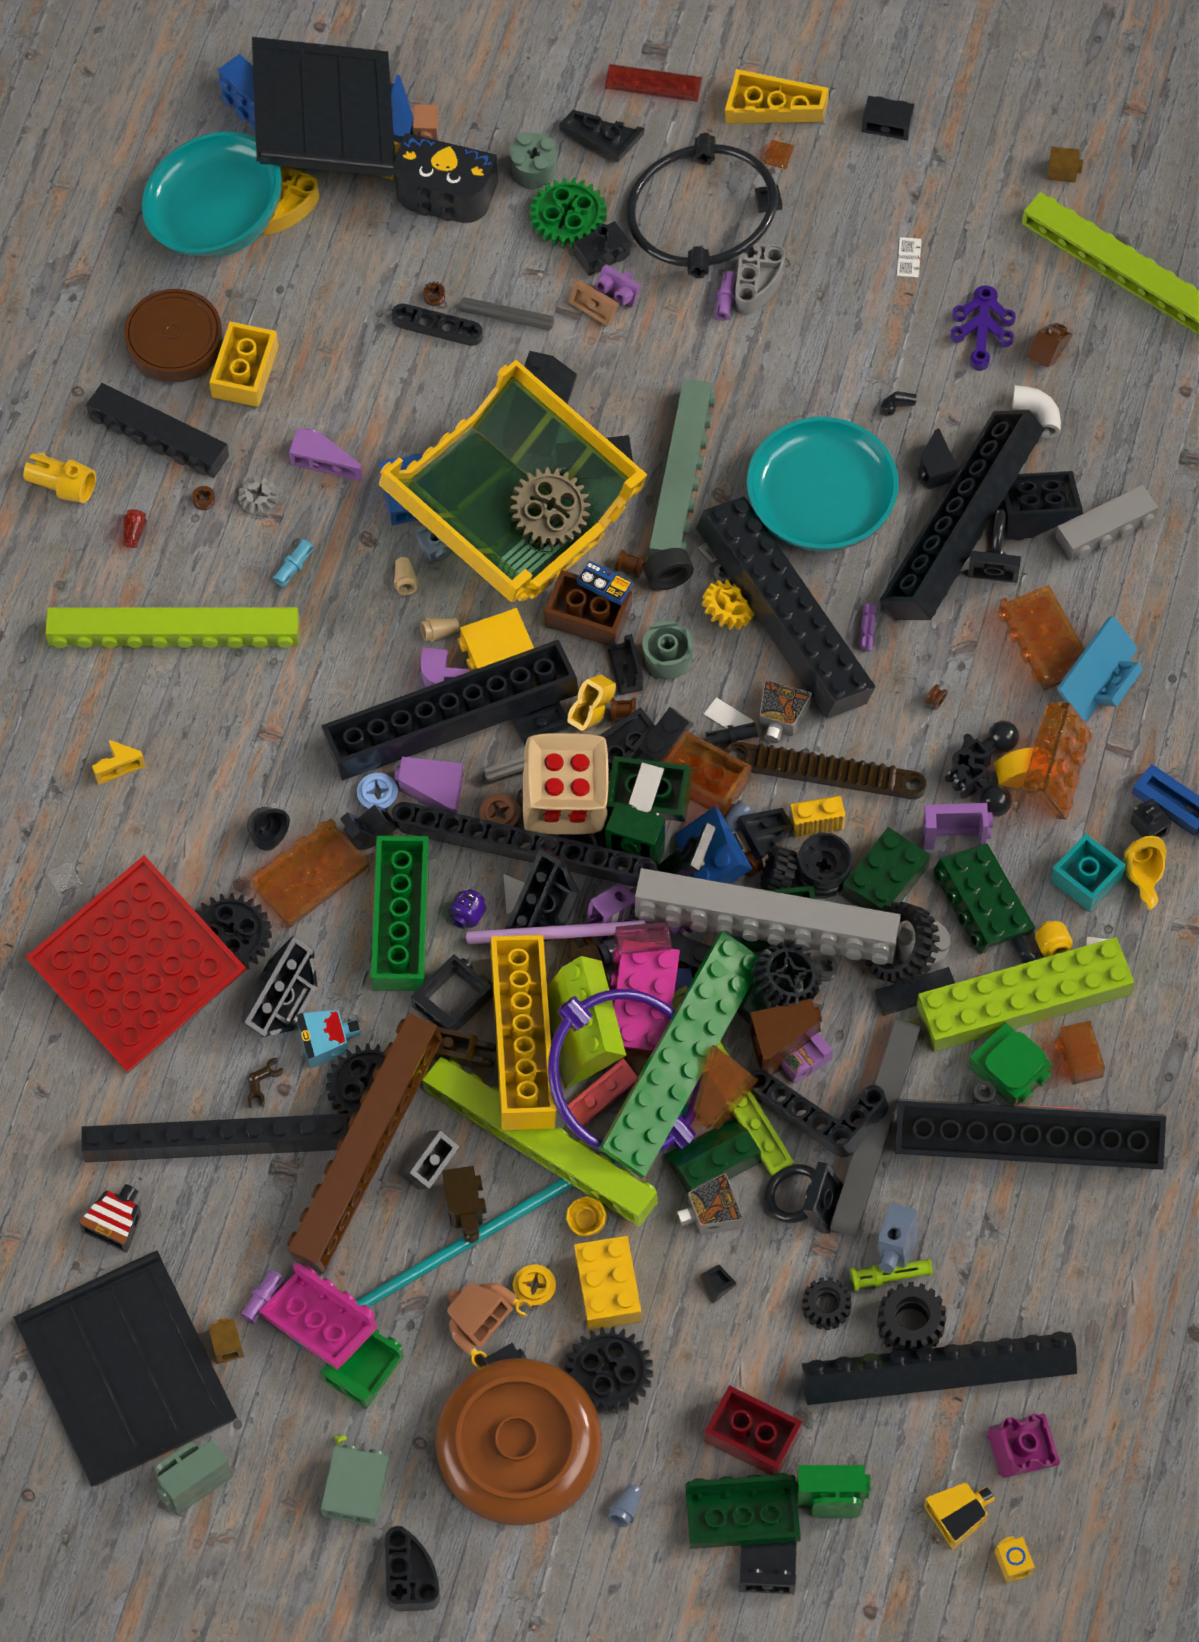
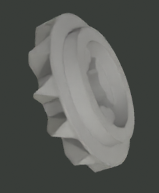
[238,477,278,514]

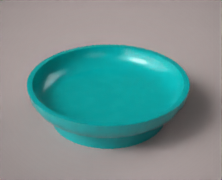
[142,131,282,257]
[747,417,899,551]

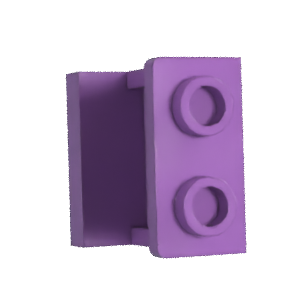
[922,803,993,850]

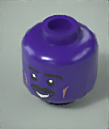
[448,889,487,929]

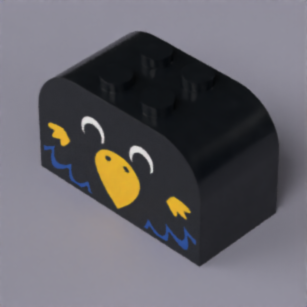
[394,133,498,223]

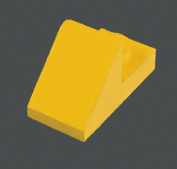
[92,740,146,785]

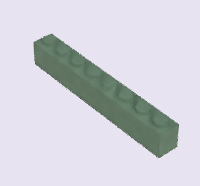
[650,379,716,557]

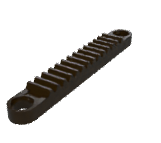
[725,742,926,799]

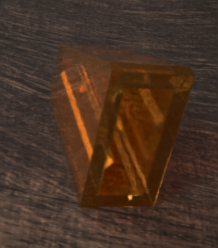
[693,1044,758,1129]

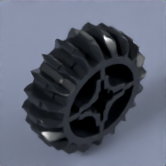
[751,942,822,1008]

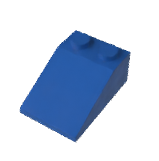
[675,806,752,884]

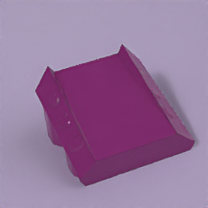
[987,1414,1060,1478]

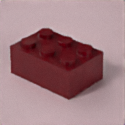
[704,1385,803,1476]

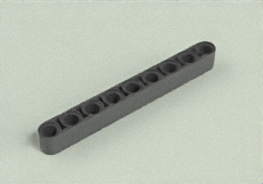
[830,1018,921,1238]

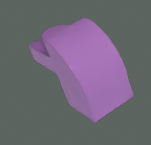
[420,648,470,687]

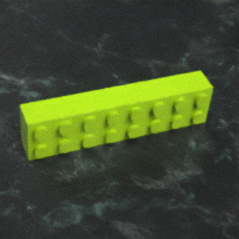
[917,937,1135,1052]

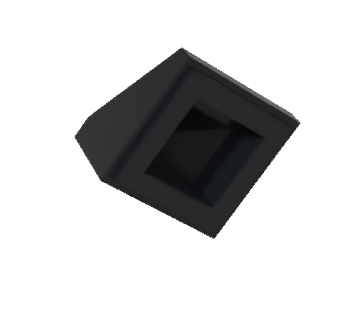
[701,1264,737,1303]

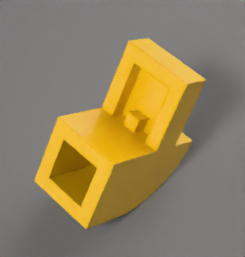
[994,748,1056,789]

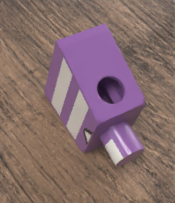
[585,884,637,942]

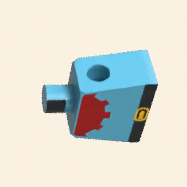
[296,1010,361,1069]

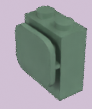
[155,1440,232,1515]
[321,1444,390,1527]

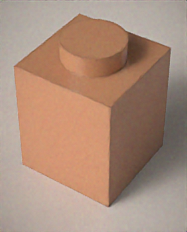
[413,104,440,140]

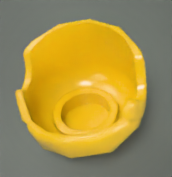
[566,1196,607,1237]

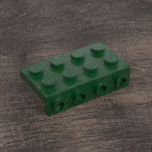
[933,843,1035,954]
[685,1473,801,1549]

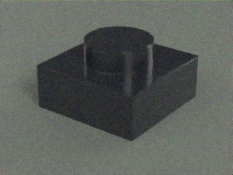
[754,184,783,213]

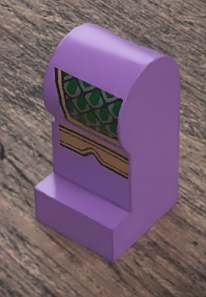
[781,1033,833,1083]

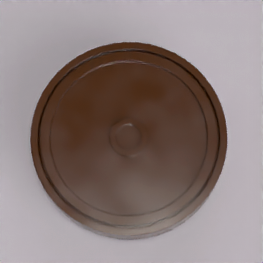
[124,289,223,382]

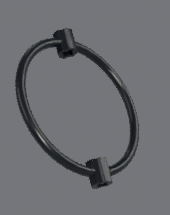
[626,133,778,278]

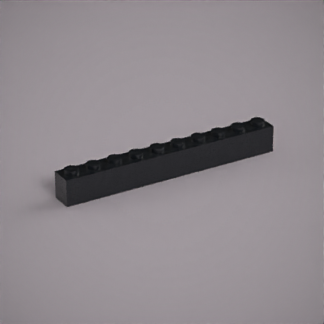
[81,1113,349,1163]
[801,1332,1077,1405]

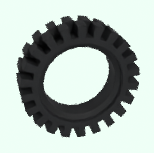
[864,901,940,985]

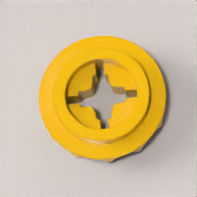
[513,1264,556,1306]

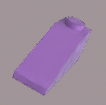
[289,428,363,481]

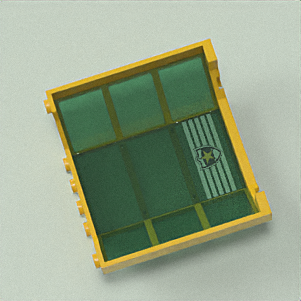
[378,360,647,603]

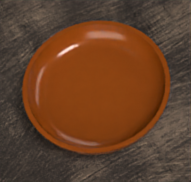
[435,1358,602,1525]

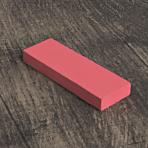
[568,1058,639,1127]

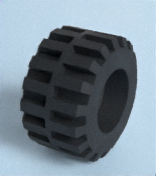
[877,1282,946,1351]

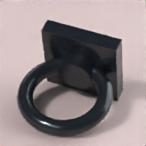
[968,509,1021,583]
[764,1162,843,1234]

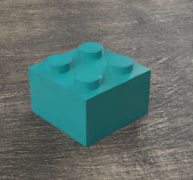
[1050,833,1126,912]

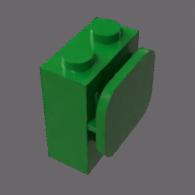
[968,1023,1052,1105]
[797,1465,871,1518]

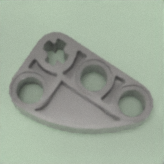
[735,243,786,315]

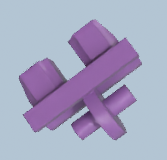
[595,264,641,307]

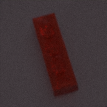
[605,64,702,102]

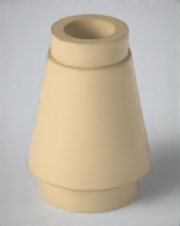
[394,557,419,595]
[421,617,459,642]

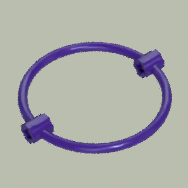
[548,989,705,1152]

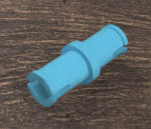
[273,539,315,587]

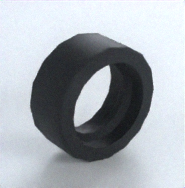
[644,548,694,590]

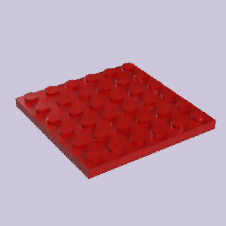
[25,855,247,1073]

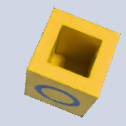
[995,1536,1035,1583]

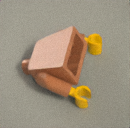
[447,1283,532,1368]

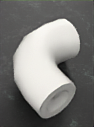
[1012,385,1061,438]

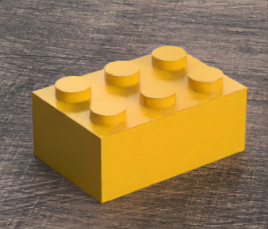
[209,321,279,407]
[574,1236,641,1331]

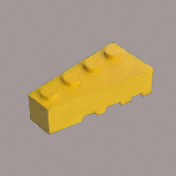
[725,69,829,124]

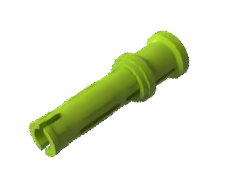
[849,1258,933,1292]

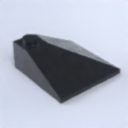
[1002,471,1083,540]

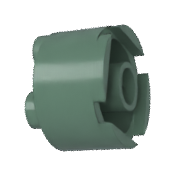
[510,132,558,189]
[642,620,693,679]

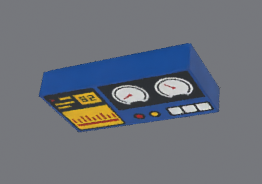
[577,560,633,605]

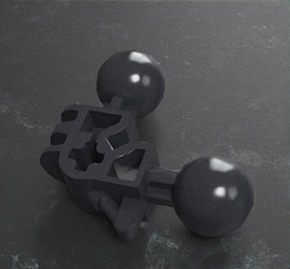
[945,720,1020,817]

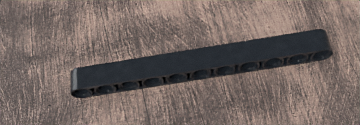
[392,802,658,887]

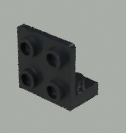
[739,1542,797,1595]

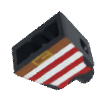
[79,1184,141,1253]

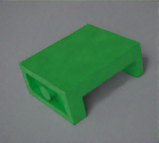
[320,1329,404,1409]

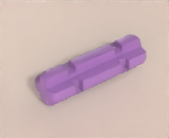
[859,603,877,651]

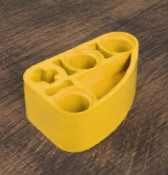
[262,167,320,235]

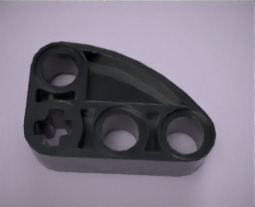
[385,1526,441,1612]

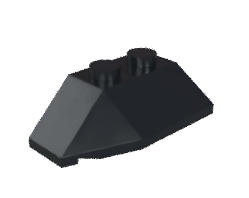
[505,848,580,942]
[242,936,318,1037]

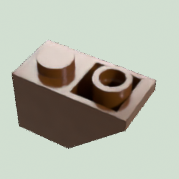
[1027,323,1073,367]

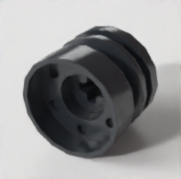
[795,832,852,899]

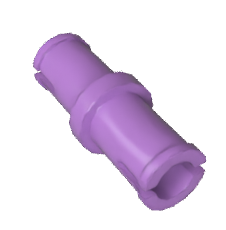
[714,271,737,321]
[240,1270,284,1324]

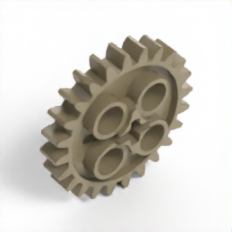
[509,467,590,548]

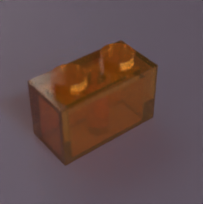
[1055,1021,1105,1085]

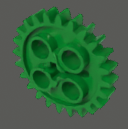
[530,177,607,249]

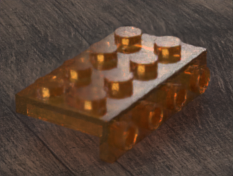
[997,585,1085,690]
[1023,702,1092,819]
[252,818,370,928]

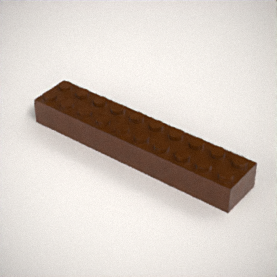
[287,1013,443,1275]

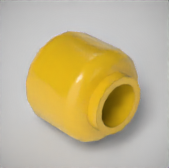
[1035,921,1073,957]

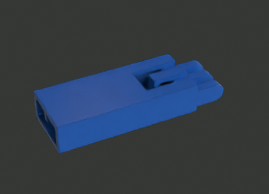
[1132,764,1199,836]

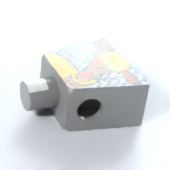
[759,680,812,743]
[676,1173,743,1235]

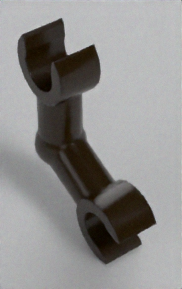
[247,1058,283,1108]

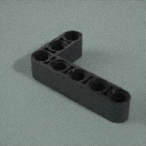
[747,1069,889,1157]

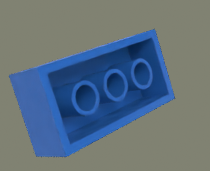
[218,53,255,131]

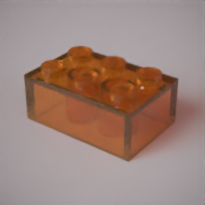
[664,730,752,817]

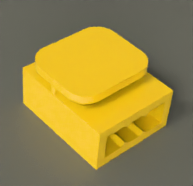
[458,608,534,671]

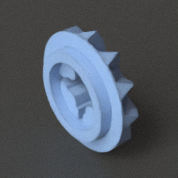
[357,773,398,809]

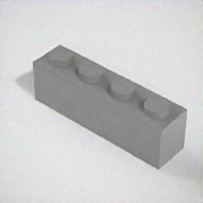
[1056,485,1159,561]

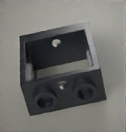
[411,954,493,1031]

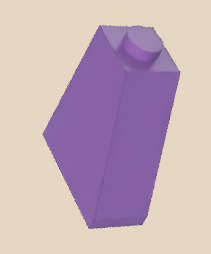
[395,757,464,814]

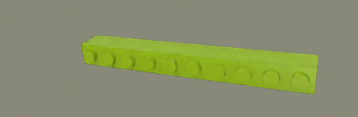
[1022,192,1199,335]
[46,607,300,648]
[422,1057,658,1227]

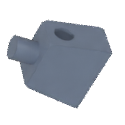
[878,1203,919,1273]

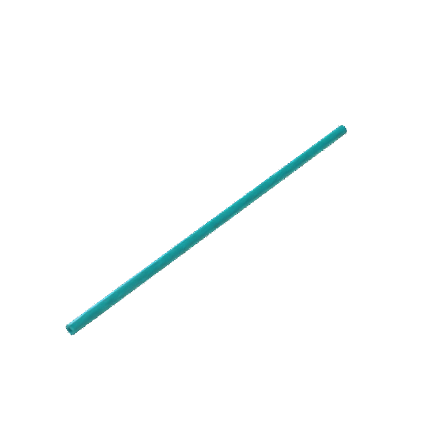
[294,1087,723,1349]

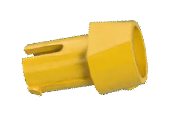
[23,453,96,503]

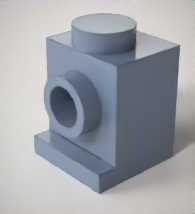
[416,525,453,564]

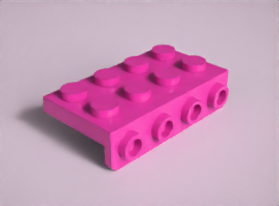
[609,941,680,1052]
[259,1262,378,1370]

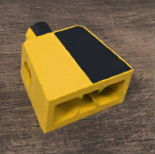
[924,1483,995,1549]

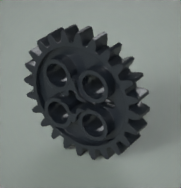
[195,893,272,970]
[326,1043,386,1121]
[565,1326,653,1415]

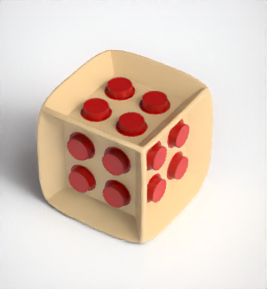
[523,733,608,835]

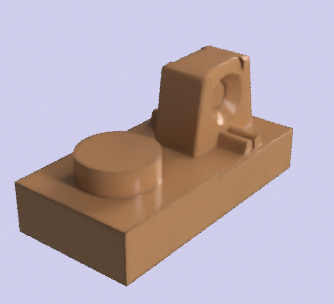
[568,280,619,326]

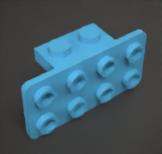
[1058,617,1143,721]

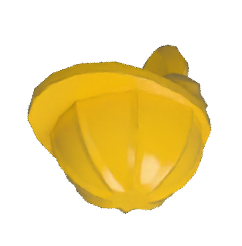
[1122,836,1167,910]

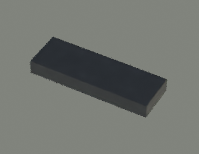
[875,967,955,1016]

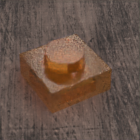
[764,139,794,170]

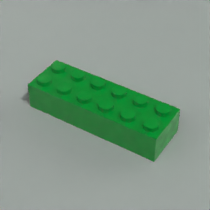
[371,836,430,991]

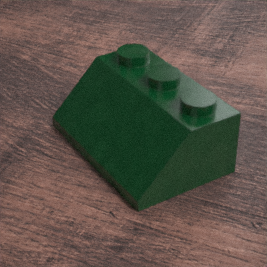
[665,1118,761,1193]

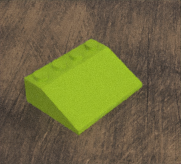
[547,956,626,1088]

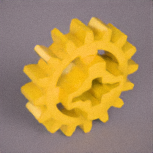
[702,580,755,630]

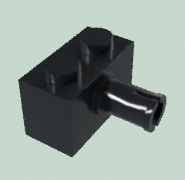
[574,221,630,276]

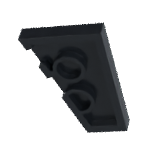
[559,110,645,162]
[658,822,715,876]

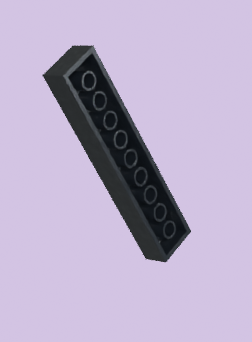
[879,410,1045,620]
[696,497,876,719]
[321,639,579,781]
[895,1098,1166,1170]

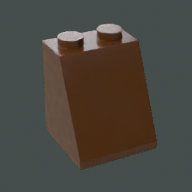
[749,998,822,1075]

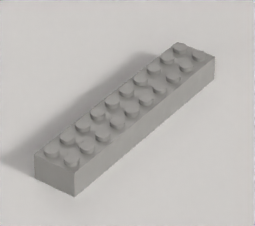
[635,868,901,965]

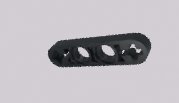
[391,303,483,346]

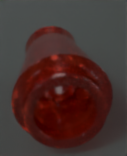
[123,509,148,548]

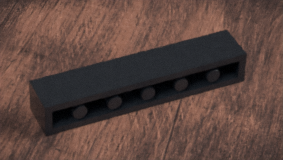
[86,383,229,478]

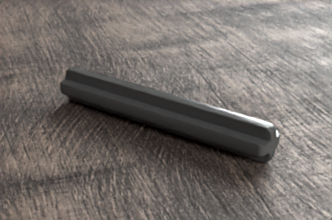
[460,297,554,330]

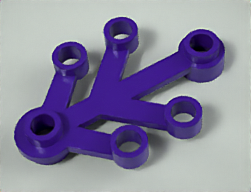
[950,285,1016,371]

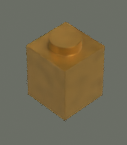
[1047,146,1083,183]
[208,1318,244,1364]

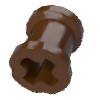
[615,549,646,578]
[610,698,636,721]

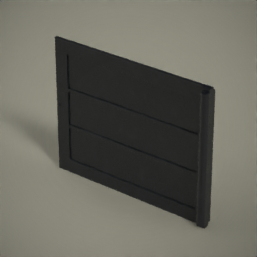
[252,37,397,177]
[13,1250,237,1487]

